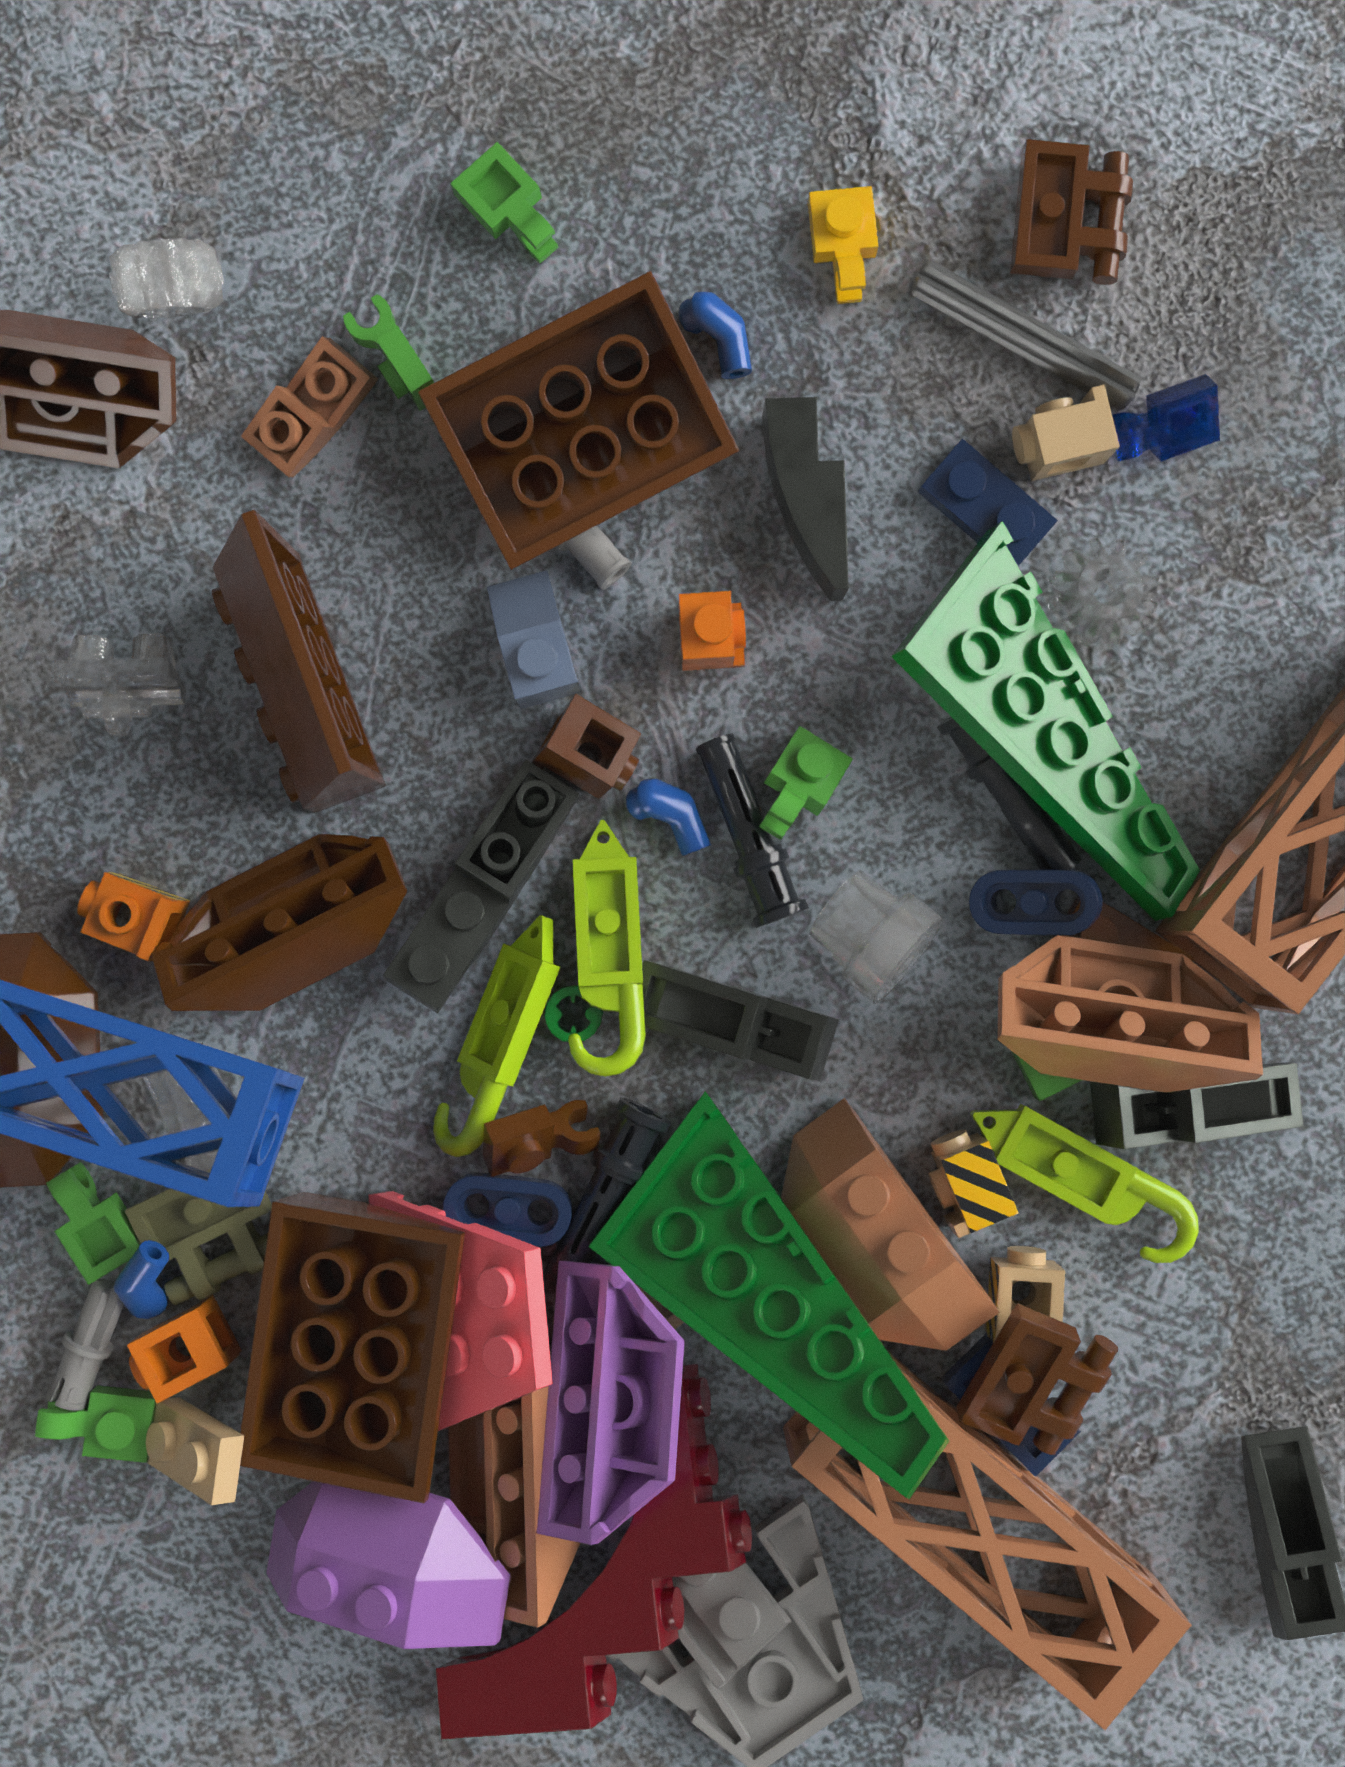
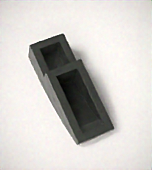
[762,397,849,601]
[642,960,839,1080]
[1090,1062,1303,1149]
[1241,1426,1345,1640]

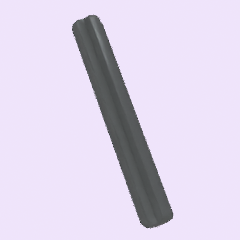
[911,261,1141,410]

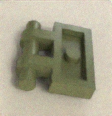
[124,1168,272,1305]

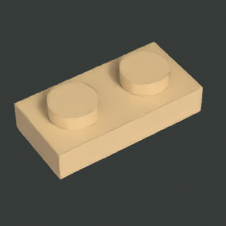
[146,1397,244,1505]

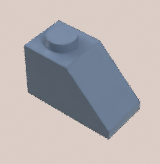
[487,570,581,709]

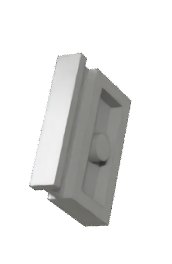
[672,1563,792,1689]

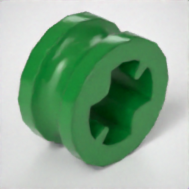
[545,985,603,1042]

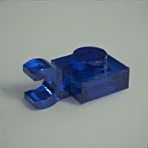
[1112,374,1220,462]

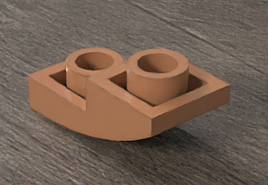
[241,336,378,477]

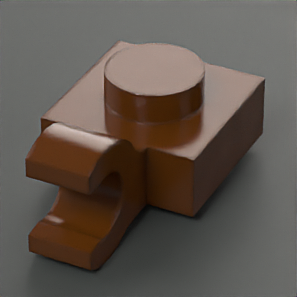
[483,1100,600,1177]

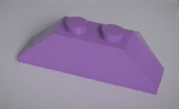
[537,1261,685,1545]
[266,1481,510,1649]

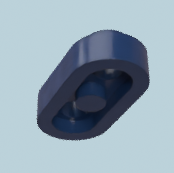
[969,870,1103,935]
[443,1172,572,1247]

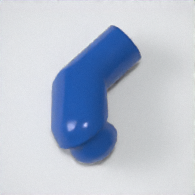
[678,292,752,379]
[626,779,711,856]
[114,1240,170,1319]

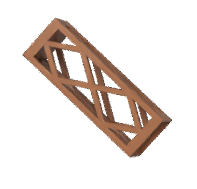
[1155,686,1345,1014]
[783,1351,1192,1730]

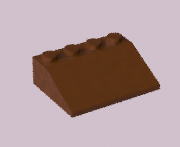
[418,271,739,570]
[212,509,386,813]
[240,1192,465,1503]

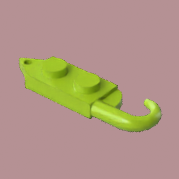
[568,820,646,1077]
[433,915,560,1157]
[970,1103,1199,1263]

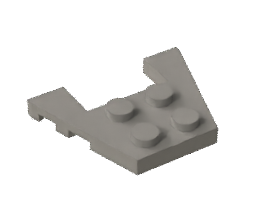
[606,1494,864,1767]

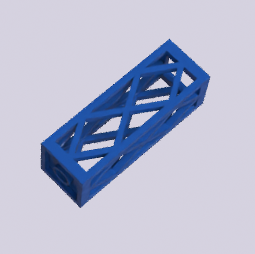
[0,980,305,1207]

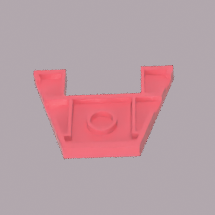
[369,1191,553,1431]

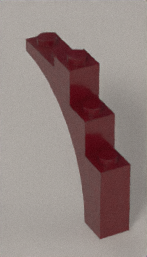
[436,1364,752,1740]

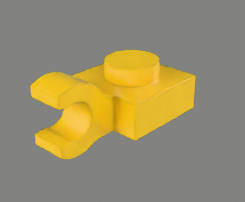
[807,186,879,304]

